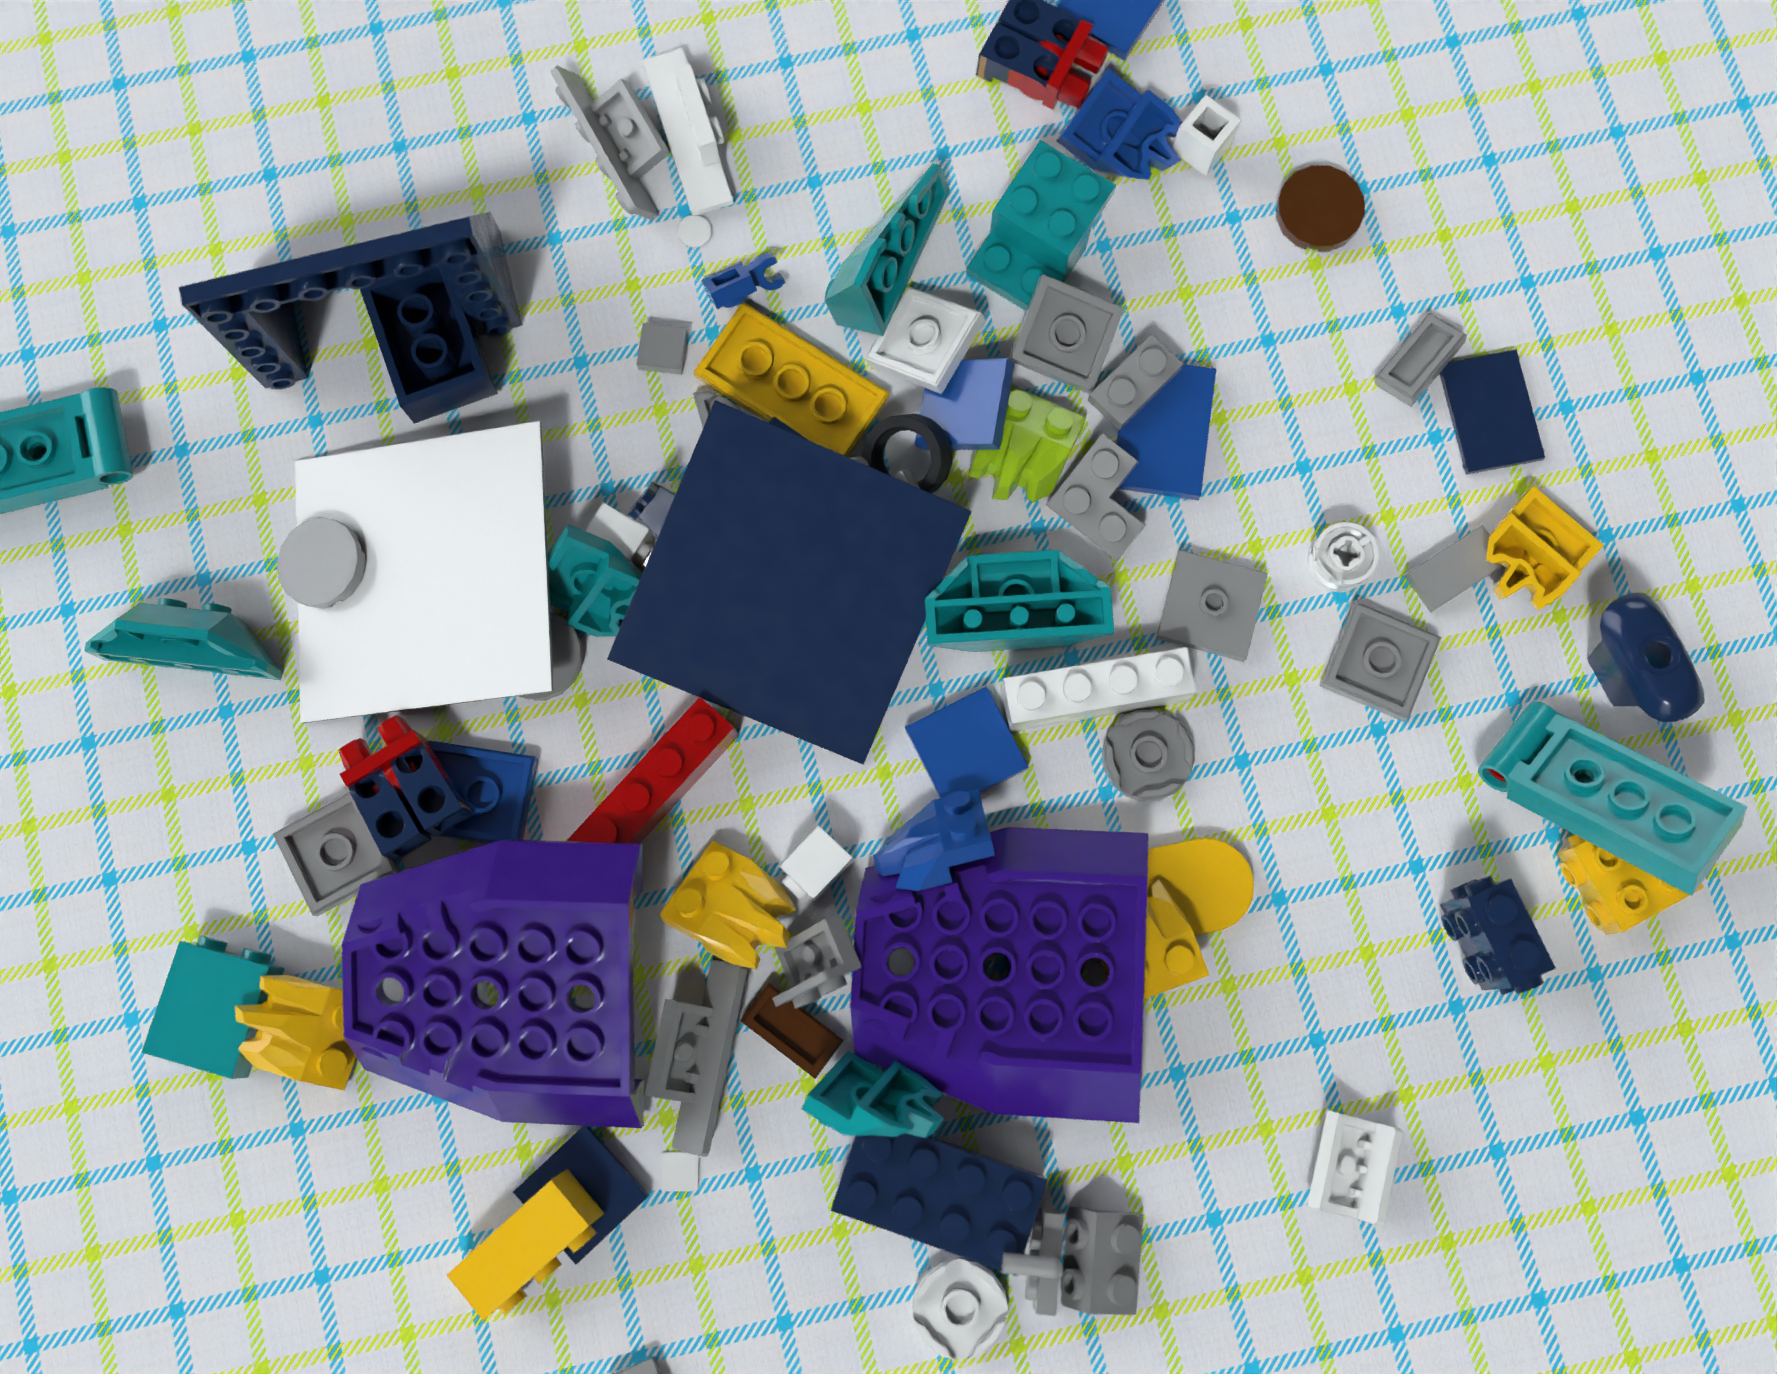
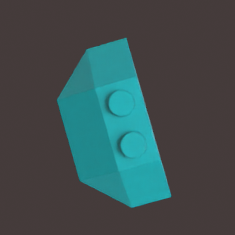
[925,550,1114,652]
[84,598,282,680]

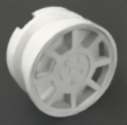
[1307,522,1379,593]

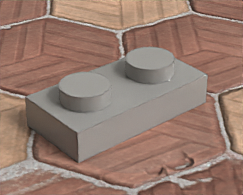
[1088,334,1184,430]

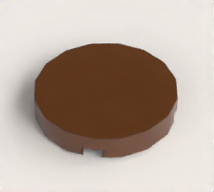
[1276,165,1365,252]

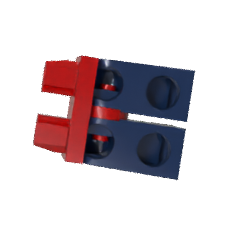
[976,0,1109,110]
[339,715,474,861]

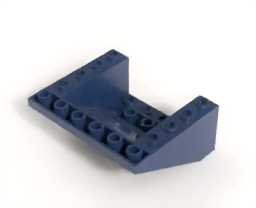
[178,212,522,390]

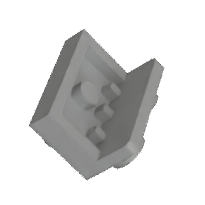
[772,914,862,1009]
[1060,1207,1144,1315]

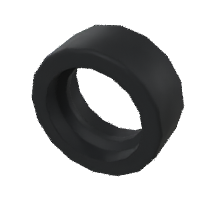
[861,413,953,493]

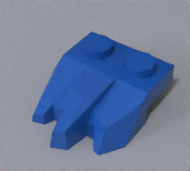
[1056,68,1183,180]
[873,789,995,891]

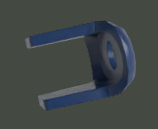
[1587,593,1705,722]

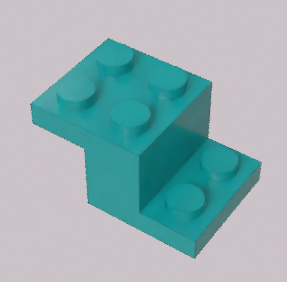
[966,140,1116,311]

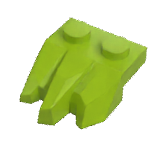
[968,385,1087,503]

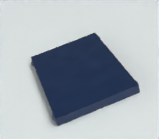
[1439,349,1545,475]

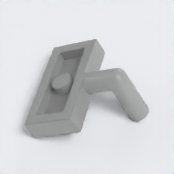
[1002,1208,1064,1316]

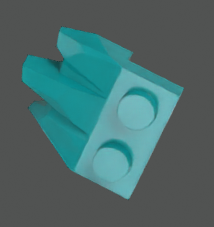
[548,524,643,637]
[801,1051,944,1138]

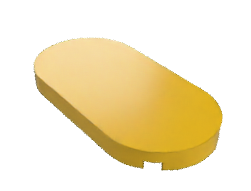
[1147,838,1254,936]

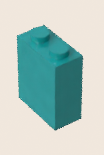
[141,935,285,1079]

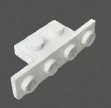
[643,47,734,215]

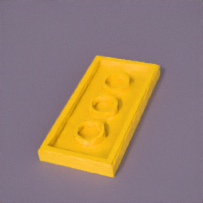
[694,302,890,458]

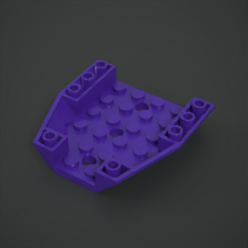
[850,827,1148,1123]
[342,840,644,1128]

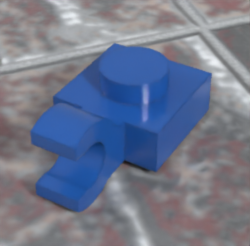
[701,252,785,309]

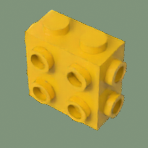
[1557,834,1704,935]

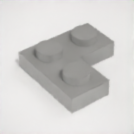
[1046,433,1146,561]

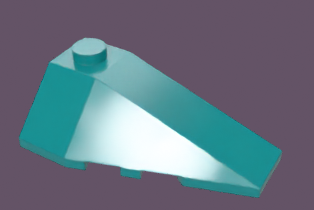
[824,163,950,336]

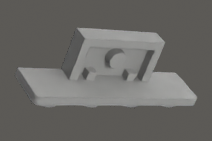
[550,66,670,220]
[645,959,747,1157]

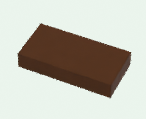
[741,983,844,1079]

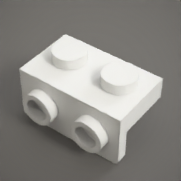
[1307,1110,1402,1226]

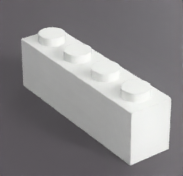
[1001,647,1196,732]

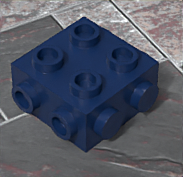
[1440,875,1556,995]

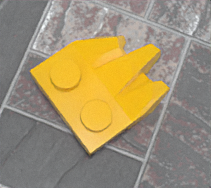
[1486,486,1604,610]
[659,841,796,969]
[1097,879,1210,999]
[235,975,356,1091]

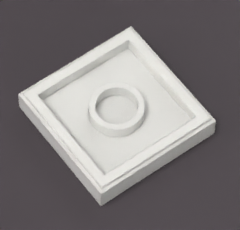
[865,287,986,394]

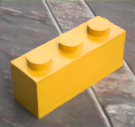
[446,1169,604,1321]

